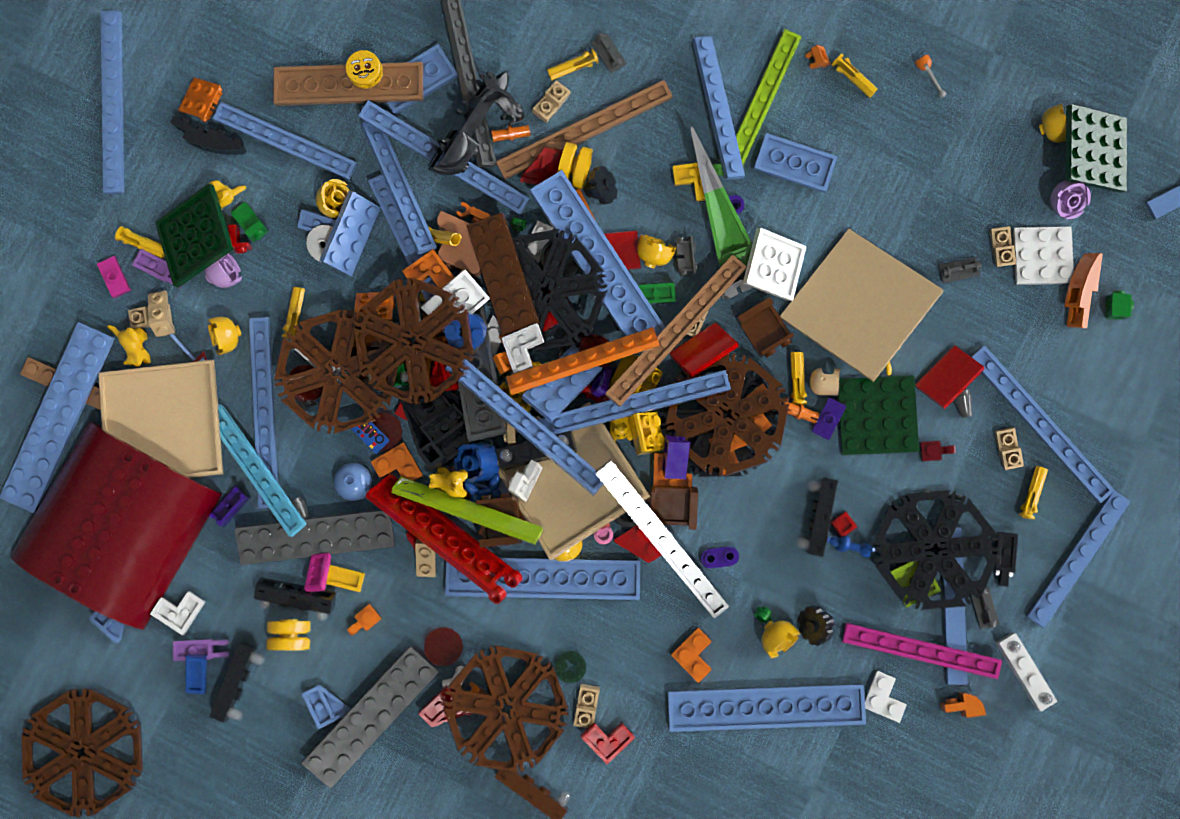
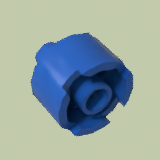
[444,312,487,350]
[454,442,500,483]

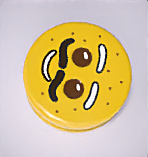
[345,50,383,89]

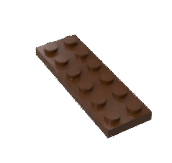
[466,213,540,335]

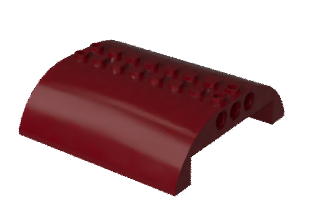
[10,420,222,630]

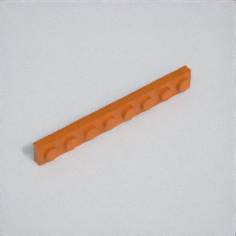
[506,327,659,395]

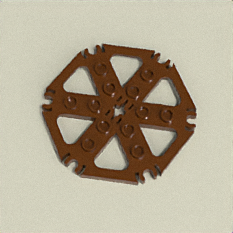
[353,277,474,404]
[274,309,398,434]
[666,353,789,477]
[443,646,569,773]
[21,688,143,817]

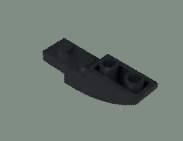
[170,116,246,155]

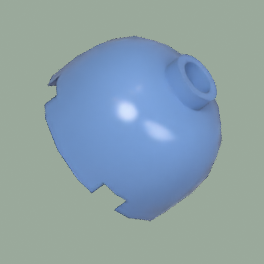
[333,462,372,501]

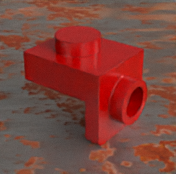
[228,224,252,254]

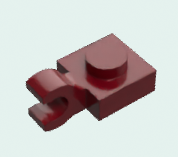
[920,441,956,462]

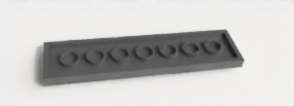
[458,304,507,442]
[234,509,395,565]
[301,645,439,789]

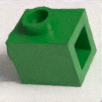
[1105,290,1134,320]

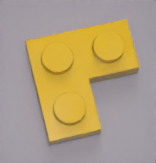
[672,163,705,202]

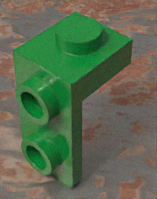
[231,202,268,242]

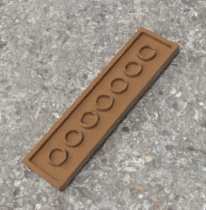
[274,62,423,106]

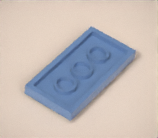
[387,44,458,115]
[754,133,838,193]
[319,191,381,276]
[522,345,602,423]

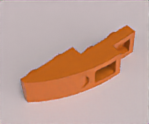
[1064,253,1103,328]

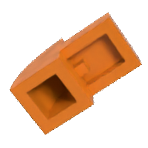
[940,692,986,718]

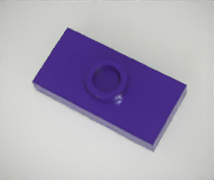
[812,397,847,440]

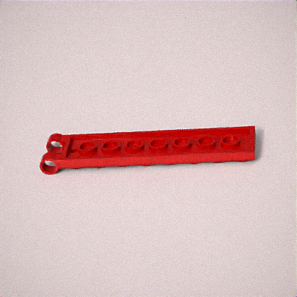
[365,473,522,604]

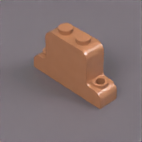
[437,211,482,277]

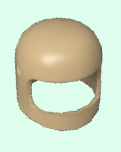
[810,368,841,395]

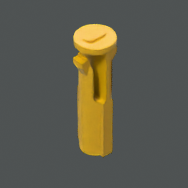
[547,49,599,81]
[832,54,878,98]
[115,226,165,258]
[428,227,462,246]
[281,287,305,340]
[791,352,807,405]
[1019,466,1048,520]

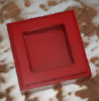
[830,511,857,538]

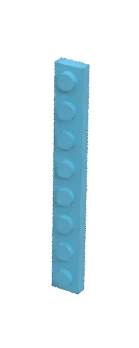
[218,404,307,537]

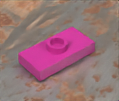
[97,256,131,299]
[304,553,331,592]

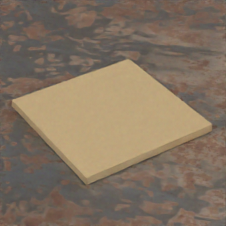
[780,229,943,382]
[98,360,223,478]
[498,402,650,560]

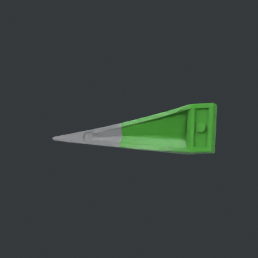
[690,126,752,272]

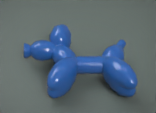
[463,473,502,503]
[826,535,875,558]

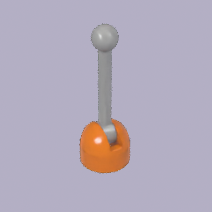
[915,54,946,98]

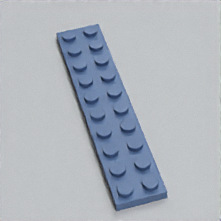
[529,170,665,337]
[0,322,115,513]
[445,558,640,600]
[668,684,866,732]

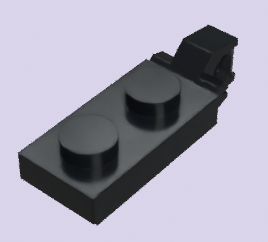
[994,532,1018,587]

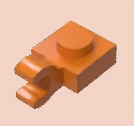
[456,202,491,222]
[347,604,382,636]

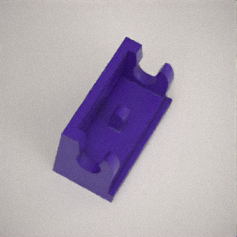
[662,435,690,479]
[209,485,251,527]

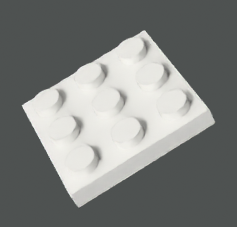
[1012,227,1074,285]
[743,228,806,301]

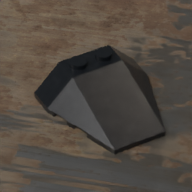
[400,390,481,470]

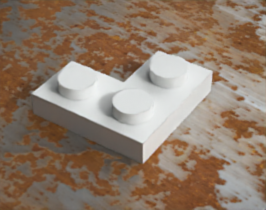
[502,324,544,374]
[508,460,543,502]
[150,591,206,635]
[865,670,907,723]

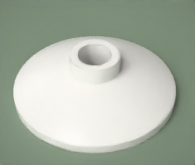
[306,225,333,262]

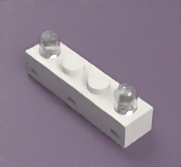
[995,632,1058,712]

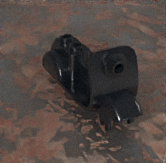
[428,71,525,175]

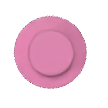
[594,527,613,544]

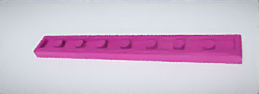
[842,623,1002,679]

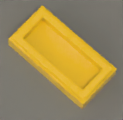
[326,565,365,592]

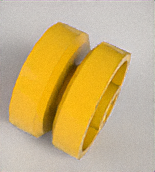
[557,142,593,189]
[266,619,311,650]

